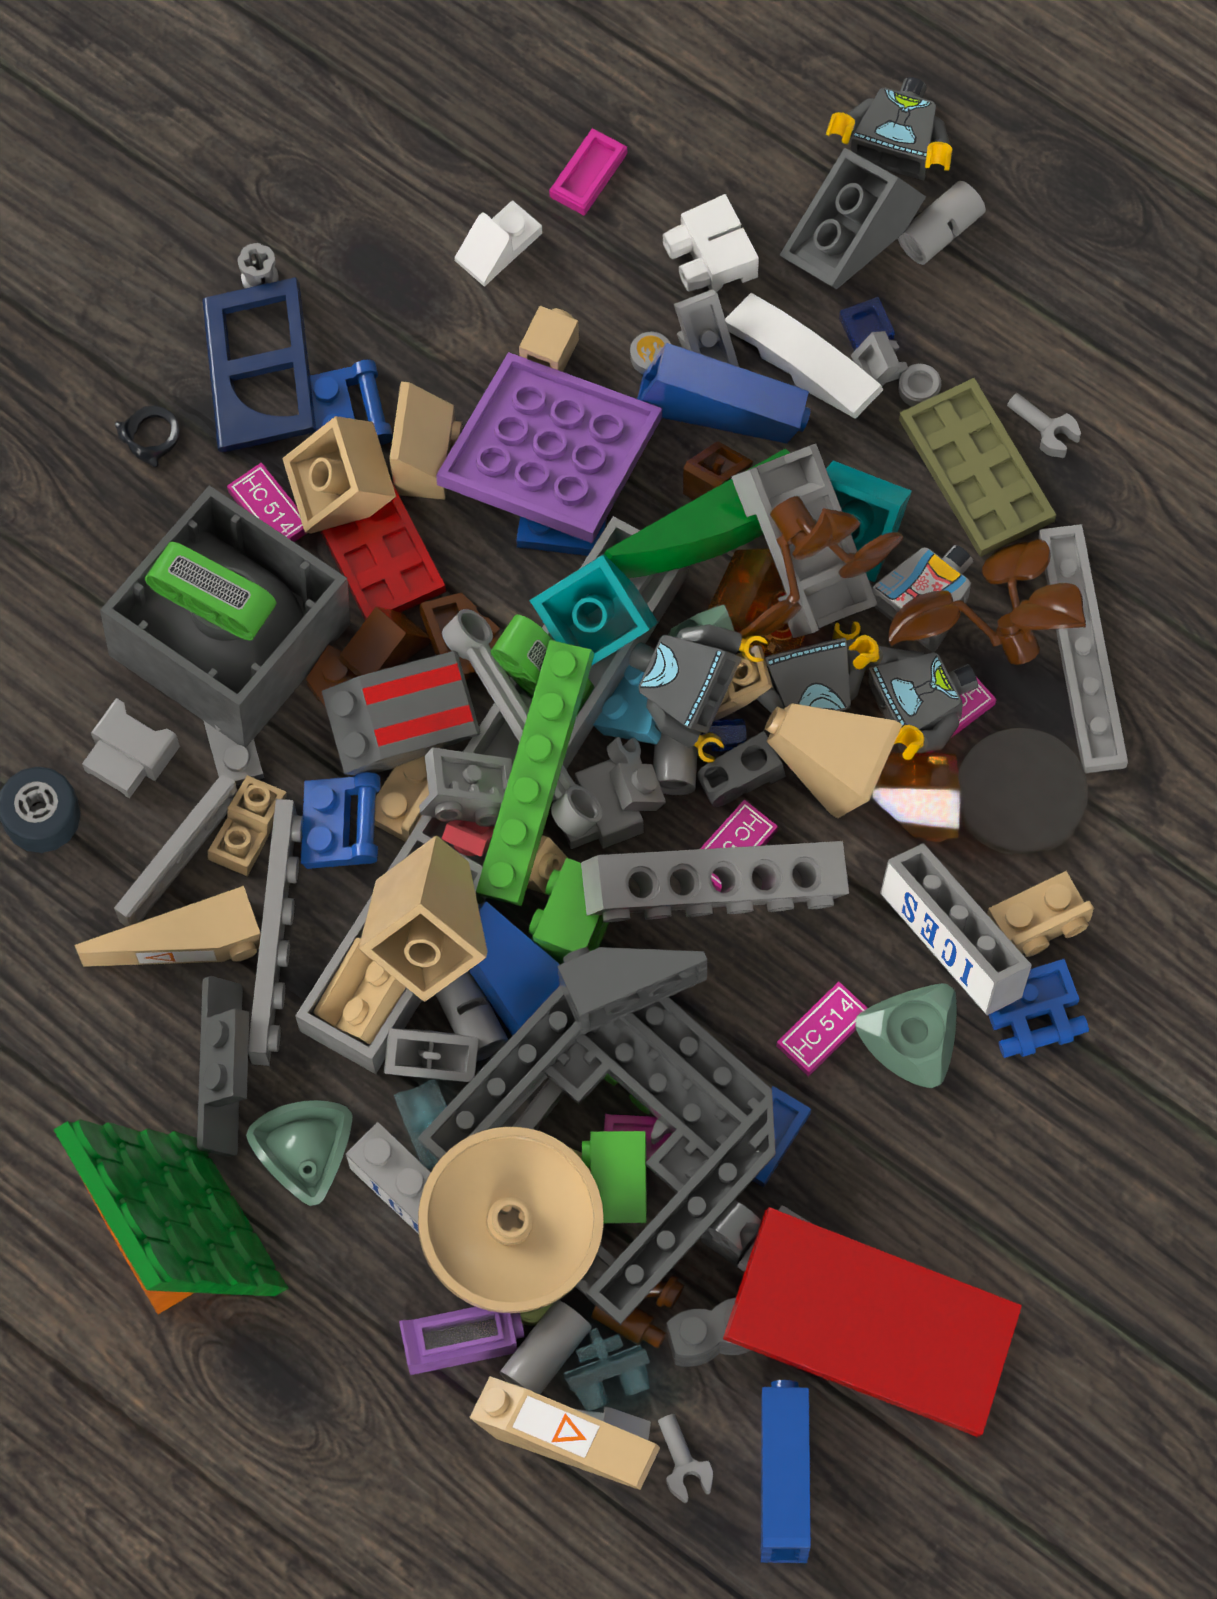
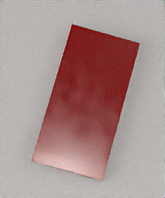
[723,1207,1022,1437]

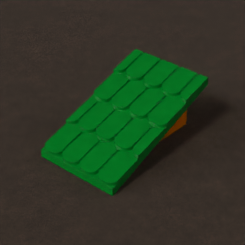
[53,1119,288,1314]

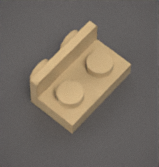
[375,756,429,842]
[987,871,1094,957]
[314,937,406,1045]

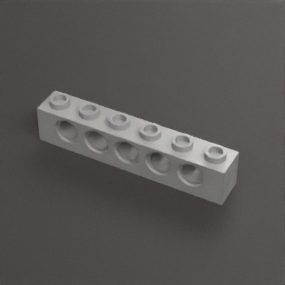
[581,841,849,922]

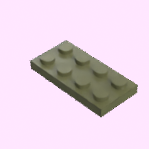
[899,378,1056,557]

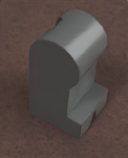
[696,731,786,807]
[701,1200,761,1267]

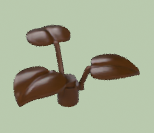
[739,496,903,639]
[888,539,1086,665]

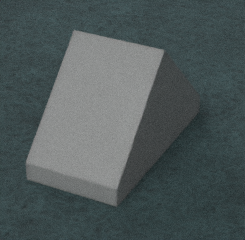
[384,1028,479,1082]

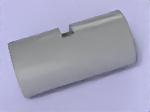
[898,181,986,265]
[653,725,698,795]
[435,970,508,1062]
[499,1300,592,1394]

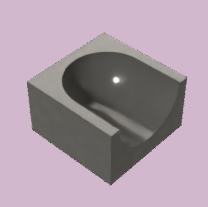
[100,485,350,748]

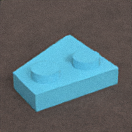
[593,665,661,744]

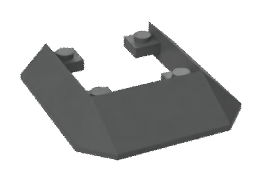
[417,986,776,1325]

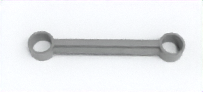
[442,609,603,837]

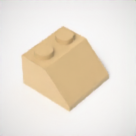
[390,382,462,500]
[282,416,396,533]

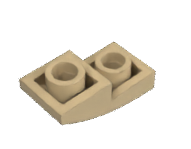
[713,645,772,722]
[208,775,286,876]

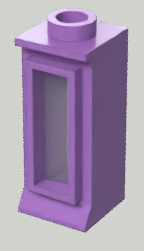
[399,1307,524,1375]

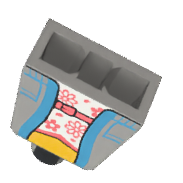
[872,545,973,653]

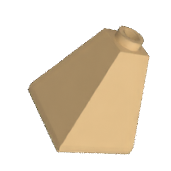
[765,703,902,818]

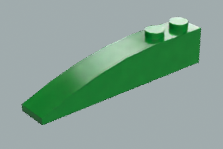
[605,448,790,578]

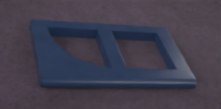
[202,277,316,452]

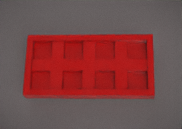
[320,483,446,620]

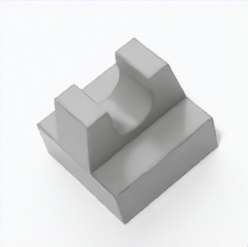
[851,331,908,386]

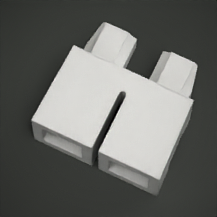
[663,194,759,292]

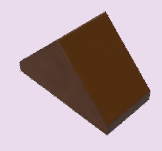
[683,441,754,500]
[339,606,431,676]

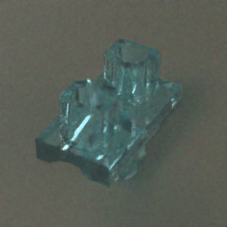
[394,1079,447,1169]
[563,1328,650,1411]

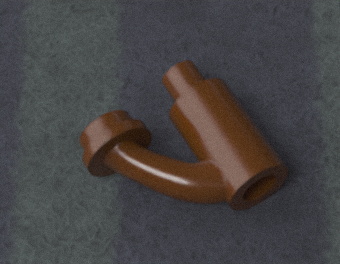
[591,1275,685,1349]

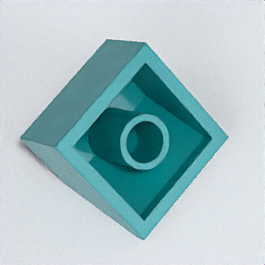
[826,461,912,582]
[529,554,658,666]

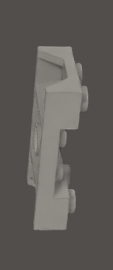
[732,444,878,638]

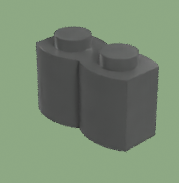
[667,1298,751,1367]

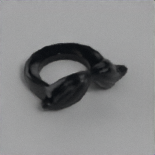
[115,405,180,467]

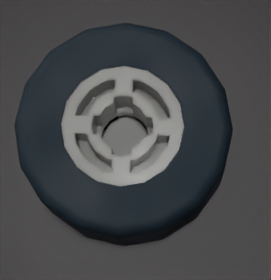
[0,767,81,853]

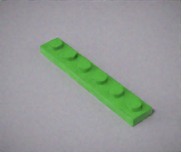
[476,640,595,906]

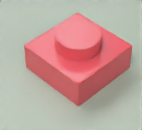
[442,820,495,857]

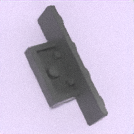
[197,976,249,1157]

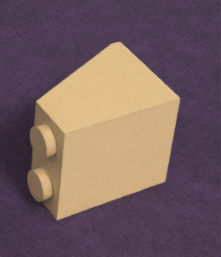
[359,835,487,1002]

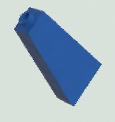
[637,343,811,443]
[469,902,560,1036]
[761,1380,811,1563]

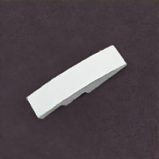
[725,293,883,419]

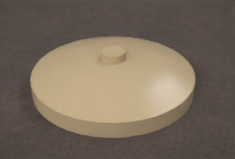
[418,1127,603,1313]

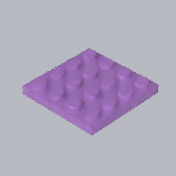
[436,352,662,543]

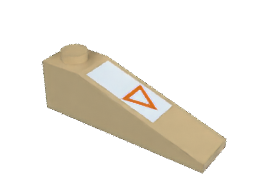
[75,886,261,967]
[470,1377,660,1490]

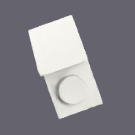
[455,200,542,286]

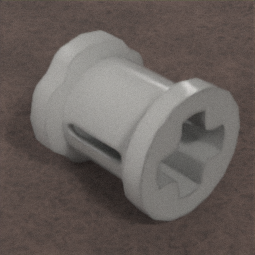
[238,243,279,288]

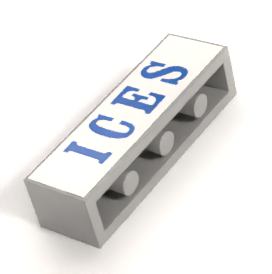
[880,843,1032,1015]
[346,1122,431,1234]

